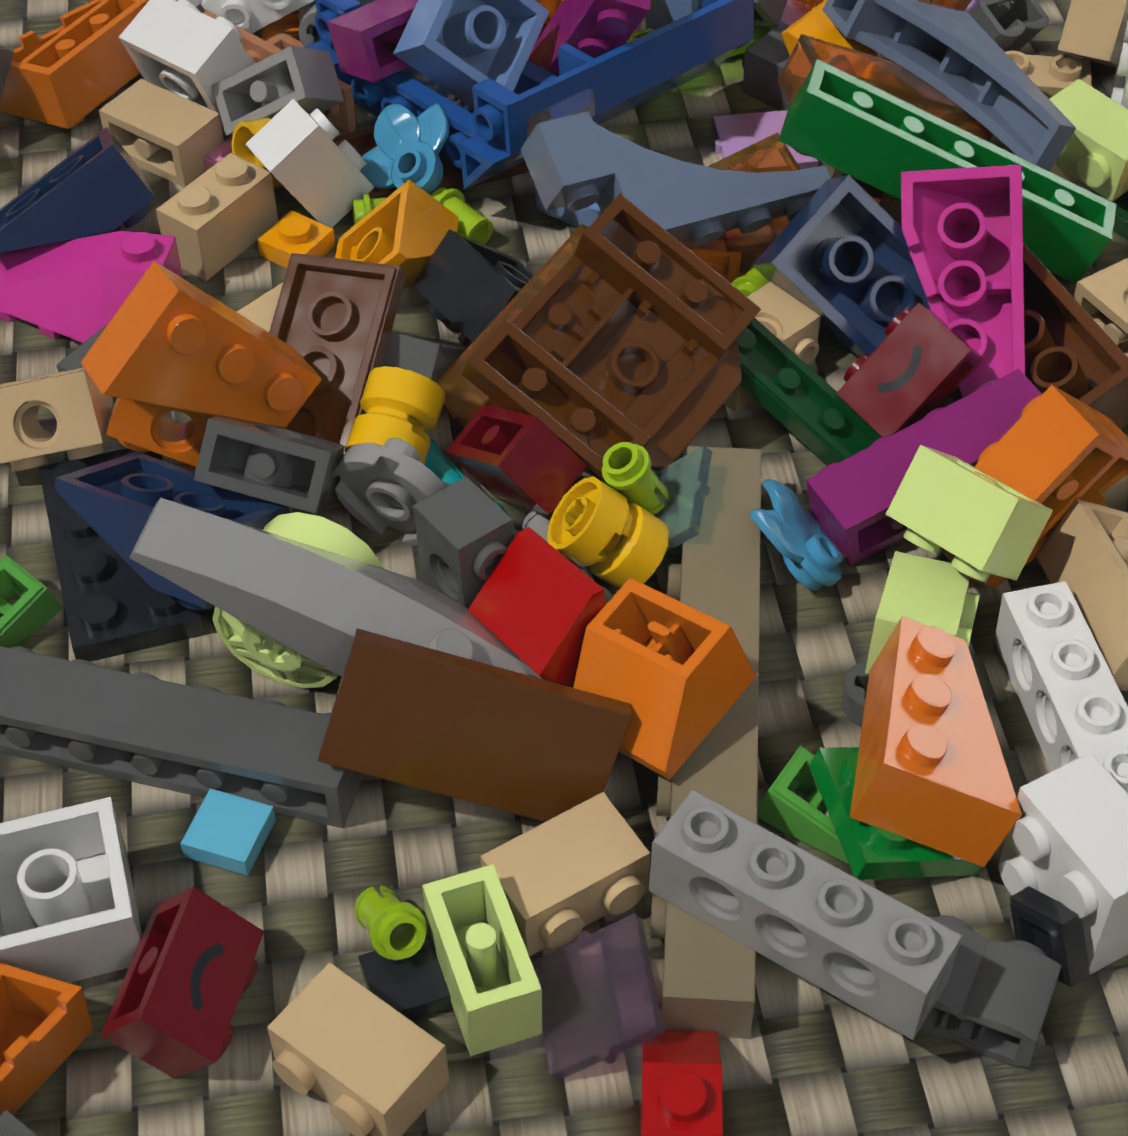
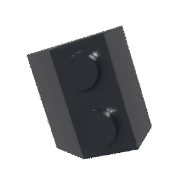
[412,229,546,353]

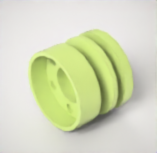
[213,512,383,688]

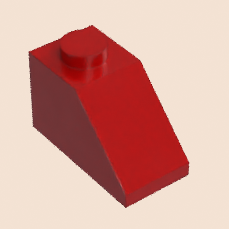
[640,1029,723,1136]

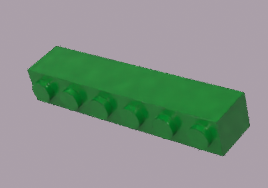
[778,59,1117,284]

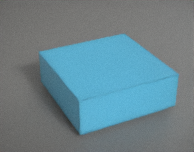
[180,788,276,876]

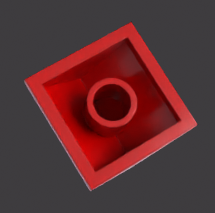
[468,527,605,688]

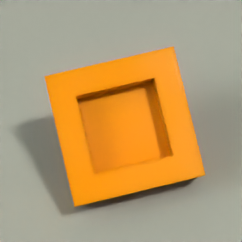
[257,210,336,269]

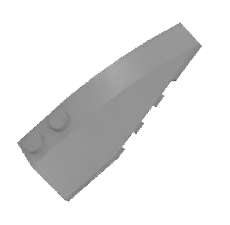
[129,498,543,679]

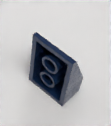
[0,127,155,253]
[752,175,930,357]
[54,452,289,610]

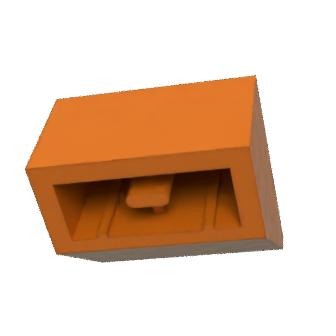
[573,578,756,780]

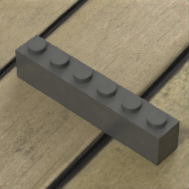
[0,646,365,828]

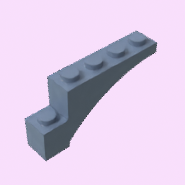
[823,0,1076,171]
[520,111,831,247]

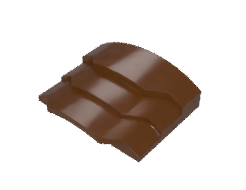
[462,193,761,483]

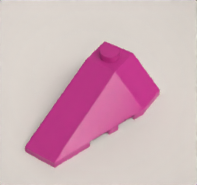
[901,165,1025,398]
[0,231,184,344]

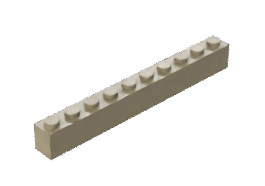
[647,446,761,1039]

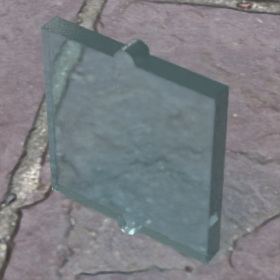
[628,445,713,552]

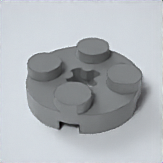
[333,438,450,546]

